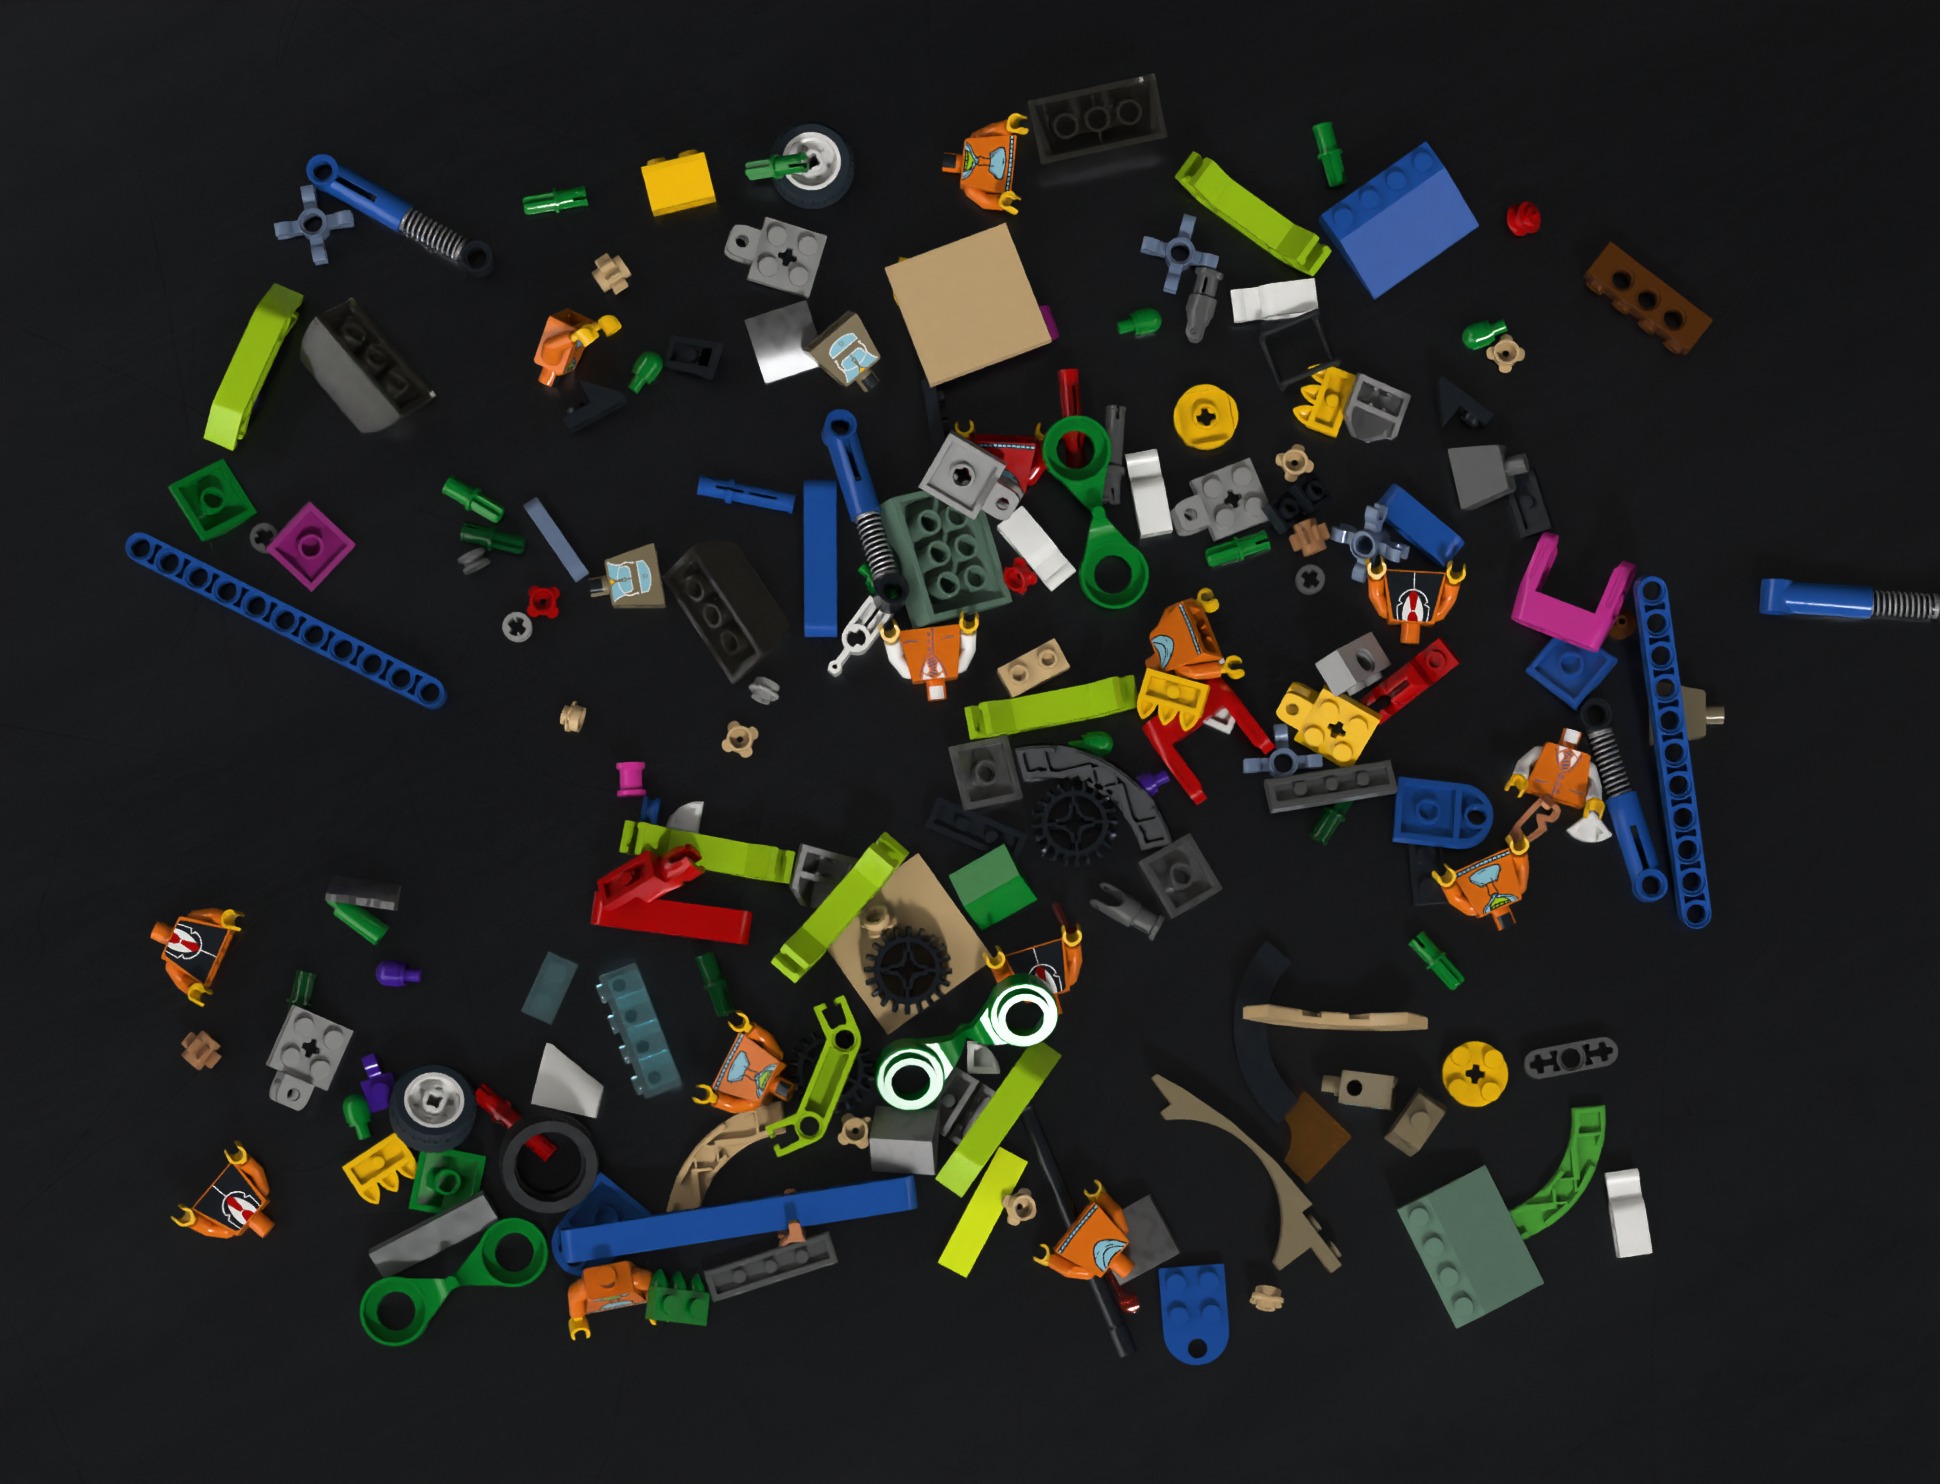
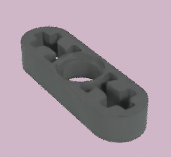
[1523,1037,1618,1079]

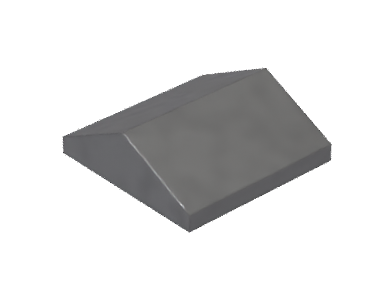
[948,735,1023,811]
[1138,833,1223,918]
[869,1106,940,1175]

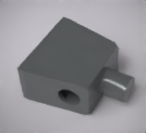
[1448,444,1529,510]

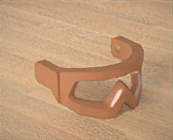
[1505,794,1561,844]
[778,1188,807,1247]

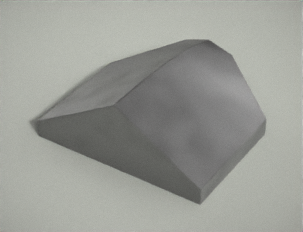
[1342,373,1411,442]
[789,843,859,909]

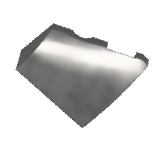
[325,875,401,911]

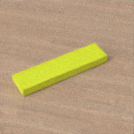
[938,1147,1028,1278]

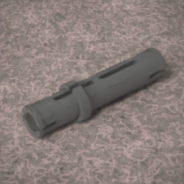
[1102,405,1126,505]

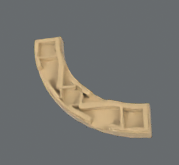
[1243,1004,1428,1031]
[667,1100,786,1212]

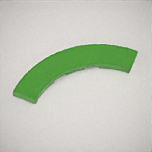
[1508,1105,1606,1240]

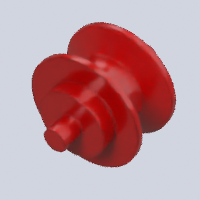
[1507,201,1541,236]

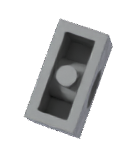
[1315,632,1391,697]

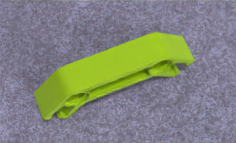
[1175,151,1332,277]
[204,283,304,451]
[964,675,1138,740]
[619,820,795,884]
[771,832,910,983]
[765,995,862,1158]
[935,1042,1062,1198]

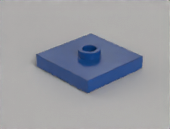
[1526,637,1618,711]

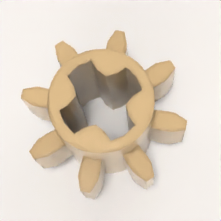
[591,253,631,294]

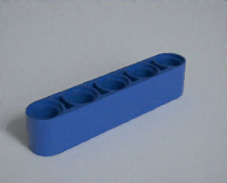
[804,479,838,637]

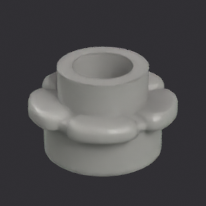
[749,676,780,705]

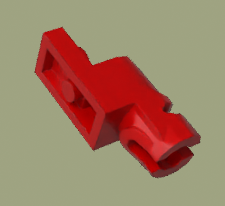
[1360,636,1462,725]
[597,844,705,912]

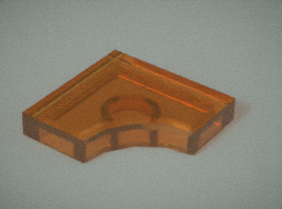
[1283,1091,1352,1184]

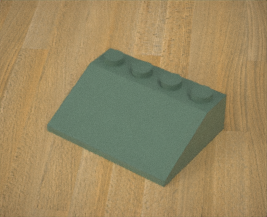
[878,480,1013,629]
[1397,1165,1544,1329]

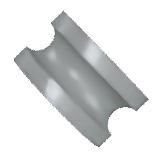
[502,612,533,642]

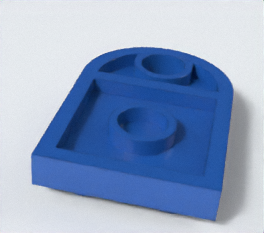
[1392,777,1493,849]
[552,1172,652,1277]
[1158,1263,1229,1365]

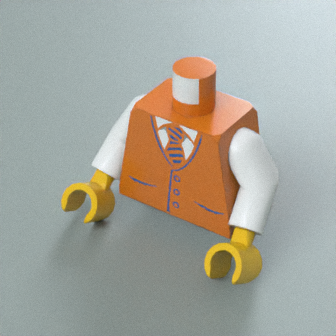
[878,611,979,701]
[1504,728,1605,820]

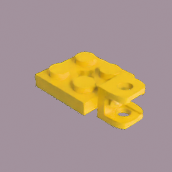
[1276,682,1382,767]

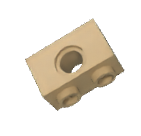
[997,638,1070,699]

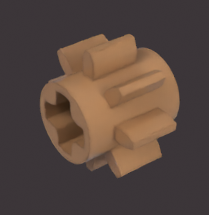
[1289,518,1331,557]
[181,1030,221,1071]

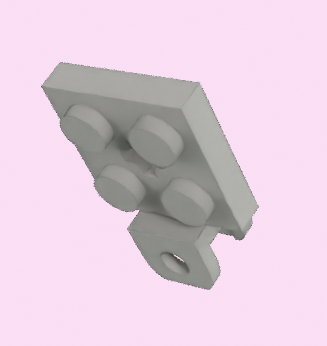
[724,217,827,299]
[919,430,1024,520]
[1170,458,1269,542]
[266,1005,353,1111]

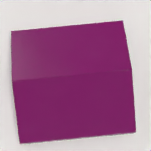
[265,501,356,592]

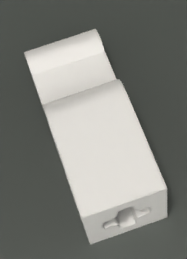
[1230,278,1319,323]
[1125,449,1173,539]
[997,506,1076,592]
[828,595,893,677]
[1604,1168,1653,1258]

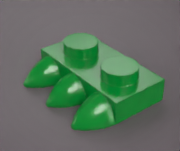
[645,1269,710,1326]

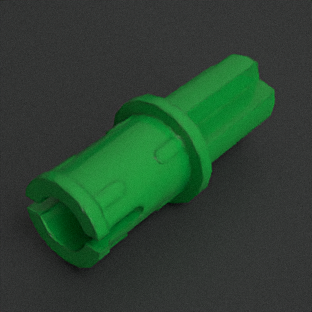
[1312,122,1347,187]
[745,152,809,180]
[523,185,588,215]
[442,475,505,523]
[1205,529,1270,567]
[1408,930,1465,990]

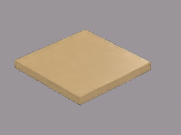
[885,223,1052,388]
[828,853,993,1035]

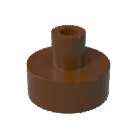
[1607,607,1636,640]

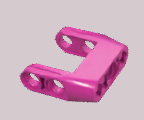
[1511,531,1637,653]

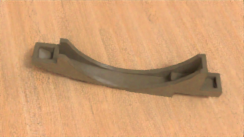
[1151,1074,1342,1273]

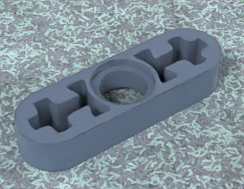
[523,497,589,582]

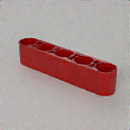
[590,891,753,945]

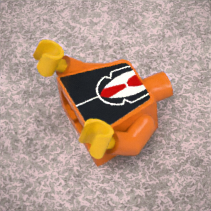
[1365,556,1466,645]
[150,907,245,1007]
[982,923,1083,1015]
[171,1140,275,1239]

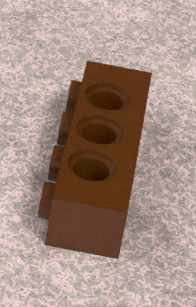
[1583,241,1713,355]

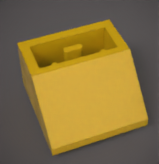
[641,150,716,217]

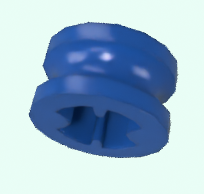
[640,795,661,825]

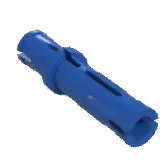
[697,475,796,514]

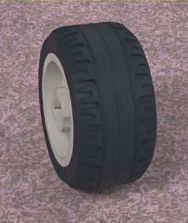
[770,121,855,209]
[389,1063,477,1153]

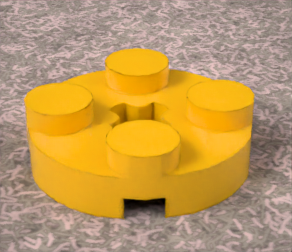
[1173,384,1238,450]
[1442,1041,1508,1107]

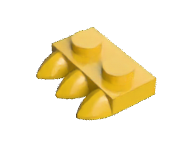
[1293,364,1356,438]
[1137,668,1211,731]
[342,1132,417,1204]

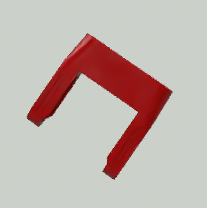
[1142,677,1275,806]

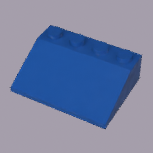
[1318,141,1479,300]

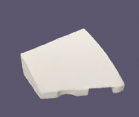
[531,1043,604,1118]

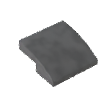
[745,300,819,385]
[926,1066,996,1145]
[1112,1194,1182,1285]

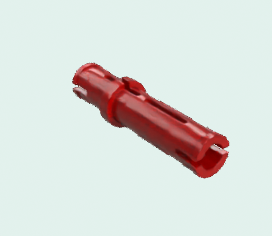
[1058,369,1087,468]
[475,1083,558,1162]

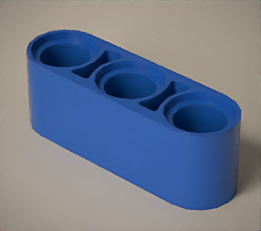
[1373,484,1465,568]

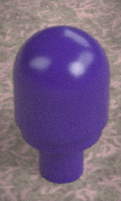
[1134,769,1170,796]
[375,960,422,987]

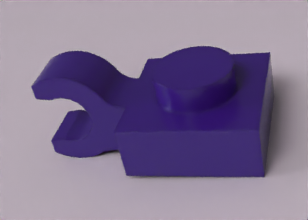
[360,1053,396,1113]

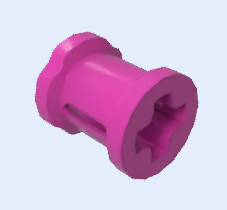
[616,762,646,797]

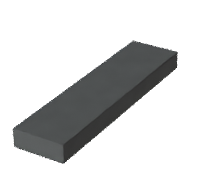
[1263,760,1398,813]
[368,1190,500,1278]
[704,1231,838,1302]

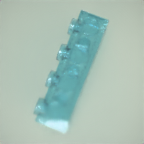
[596,962,684,1099]

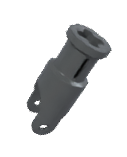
[1186,267,1224,343]
[1090,882,1166,941]

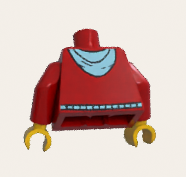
[955,420,1046,503]

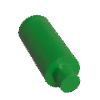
[327,901,389,945]

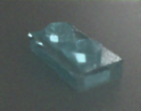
[521,952,579,1025]

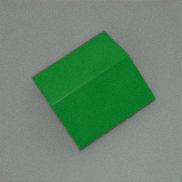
[168,459,257,542]
[949,843,1038,931]
[408,1149,486,1214]

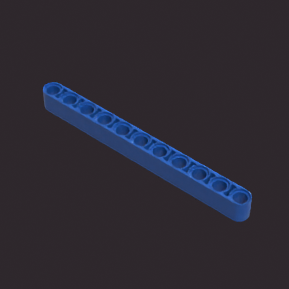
[125,532,448,709]
[1633,575,1712,929]
[559,1175,919,1263]

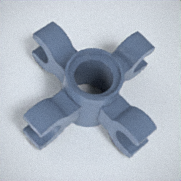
[274,184,355,266]
[1140,214,1219,294]
[1330,502,1410,583]
[1243,724,1323,778]

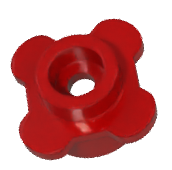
[1004,557,1038,594]
[527,585,560,619]

